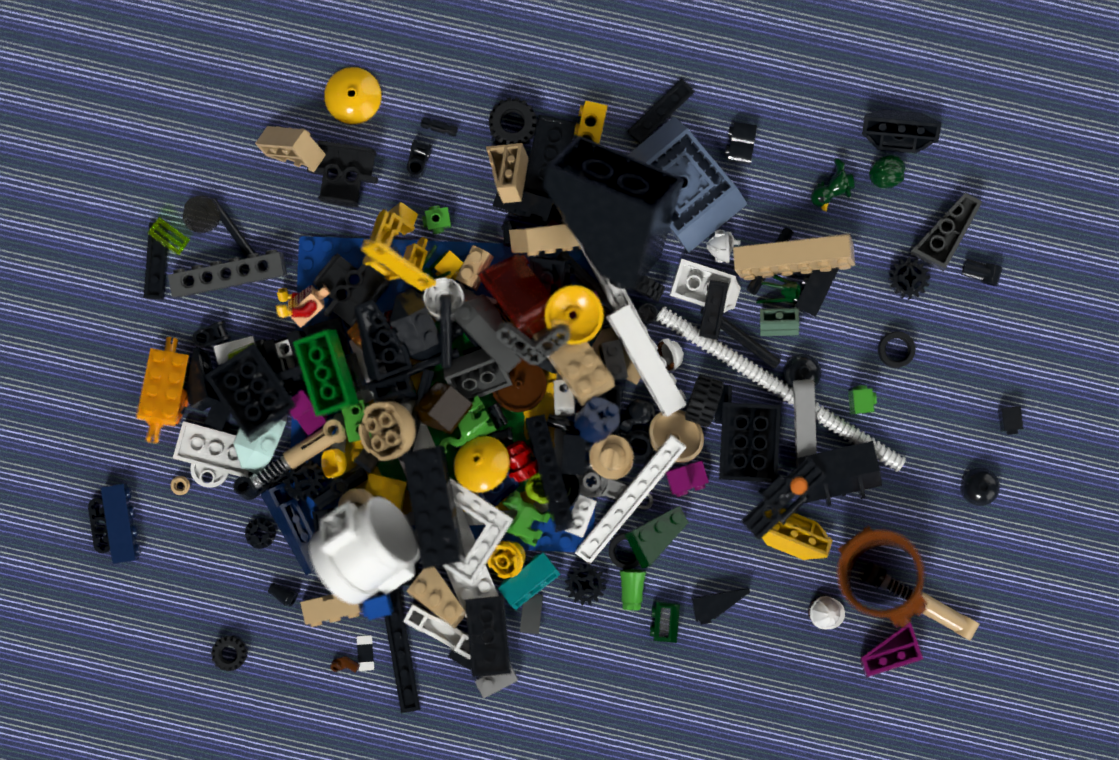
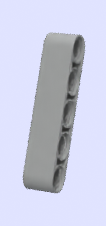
[793,379,817,467]

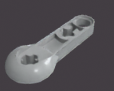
[576,465,653,509]

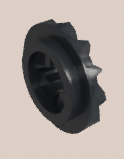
[245,518,276,549]

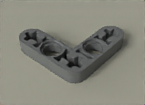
[497,322,570,365]

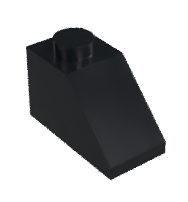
[354,448,382,473]

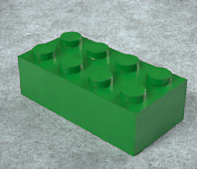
[293,330,359,416]

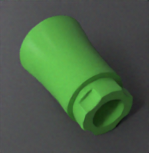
[620,569,646,611]

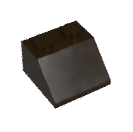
[414,381,473,434]

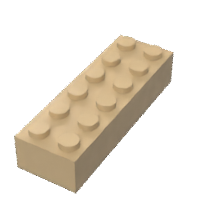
[733,234,855,280]

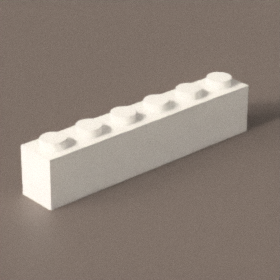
[606,304,687,417]

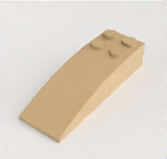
[519,298,615,407]

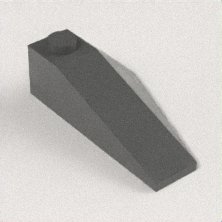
[452,295,521,373]

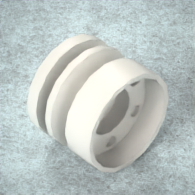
[423,278,466,322]

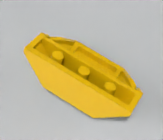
[762,508,833,560]

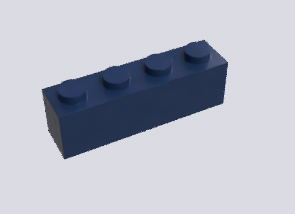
[101,484,141,564]

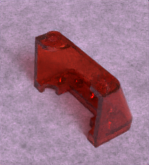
[477,253,551,338]

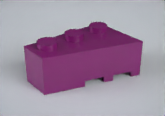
[860,622,923,678]

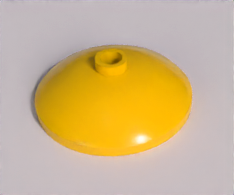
[324,67,382,125]
[545,286,603,344]
[453,436,510,492]

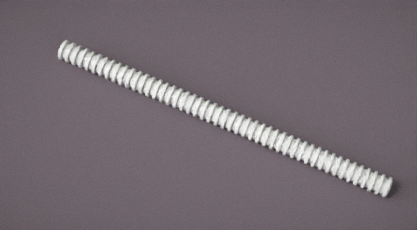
[656,306,906,472]

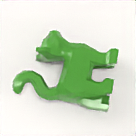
[439,396,496,454]
[502,491,550,547]

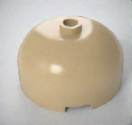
[359,401,416,461]

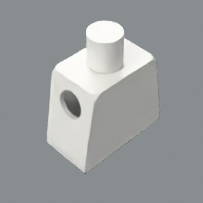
[554,372,574,417]

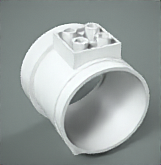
[309,497,419,604]

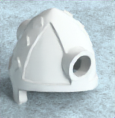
[706,230,741,263]

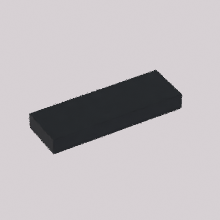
[698,280,729,340]

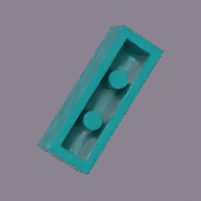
[498,553,561,610]

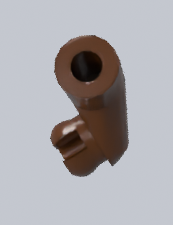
[330,656,360,673]

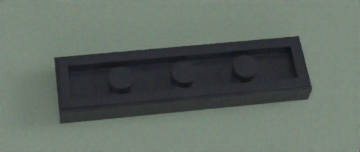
[627,78,695,145]
[143,222,169,300]

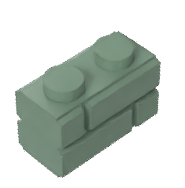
[760,308,799,336]

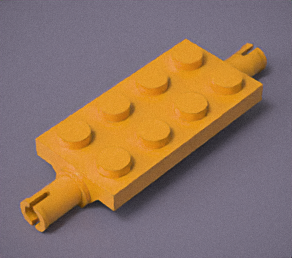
[136,337,189,443]

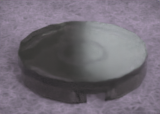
[183,195,220,233]

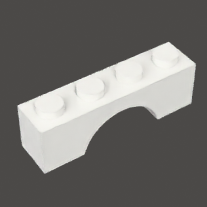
[403,604,470,659]

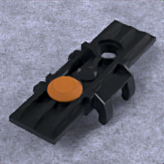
[741,457,826,540]

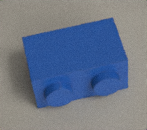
[361,593,394,620]

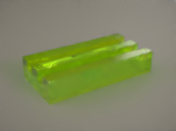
[147,217,190,255]

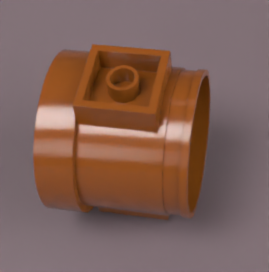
[837,526,928,628]

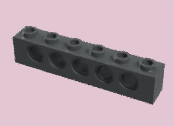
[168,249,287,298]

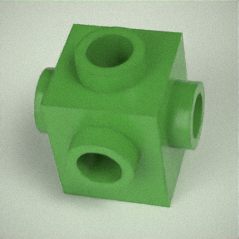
[422,205,452,234]

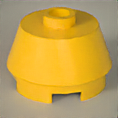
[487,541,526,578]

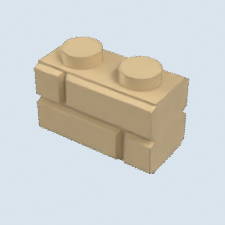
[456,245,494,291]

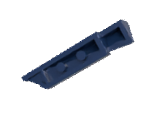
[261,483,315,575]

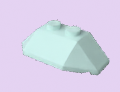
[233,414,288,475]

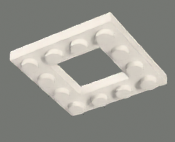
[415,477,514,585]

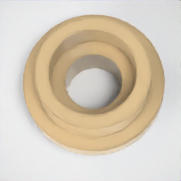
[171,476,190,495]

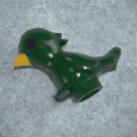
[811,158,855,212]

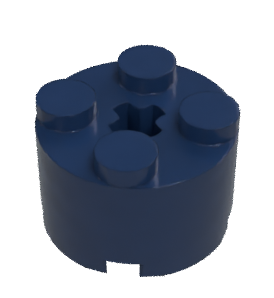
[574,397,619,443]

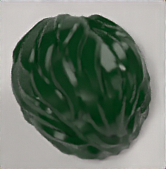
[869,155,905,188]

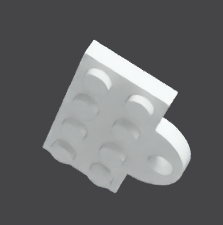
[173,421,249,488]

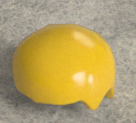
[321,448,347,478]

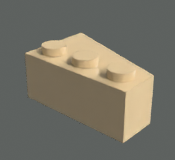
[486,143,529,203]
[407,567,466,629]

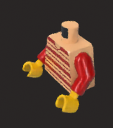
[276,284,330,328]

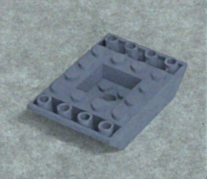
[627,117,747,253]

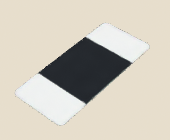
[357,635,374,671]

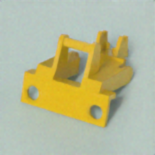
[361,202,437,291]

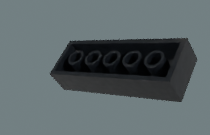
[402,446,466,569]

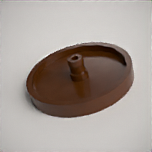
[492,358,547,412]

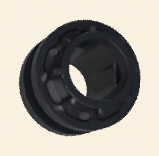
[624,430,655,464]

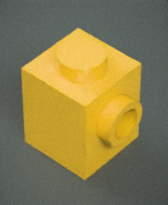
[434,250,464,281]

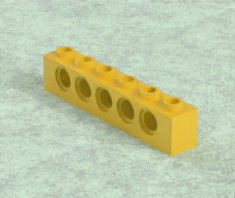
[557,100,608,215]

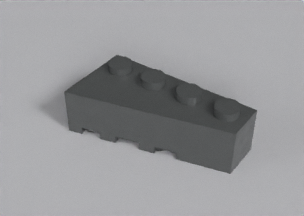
[910,192,983,272]

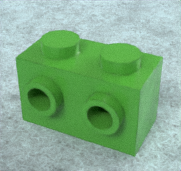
[848,385,877,414]
[342,400,371,443]

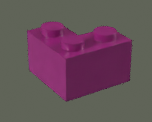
[289,390,329,436]
[665,461,709,497]

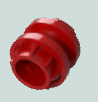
[506,441,538,482]

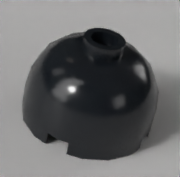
[783,354,821,387]
[960,468,1000,506]

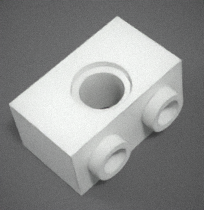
[565,495,597,538]

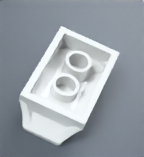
[669,259,741,313]

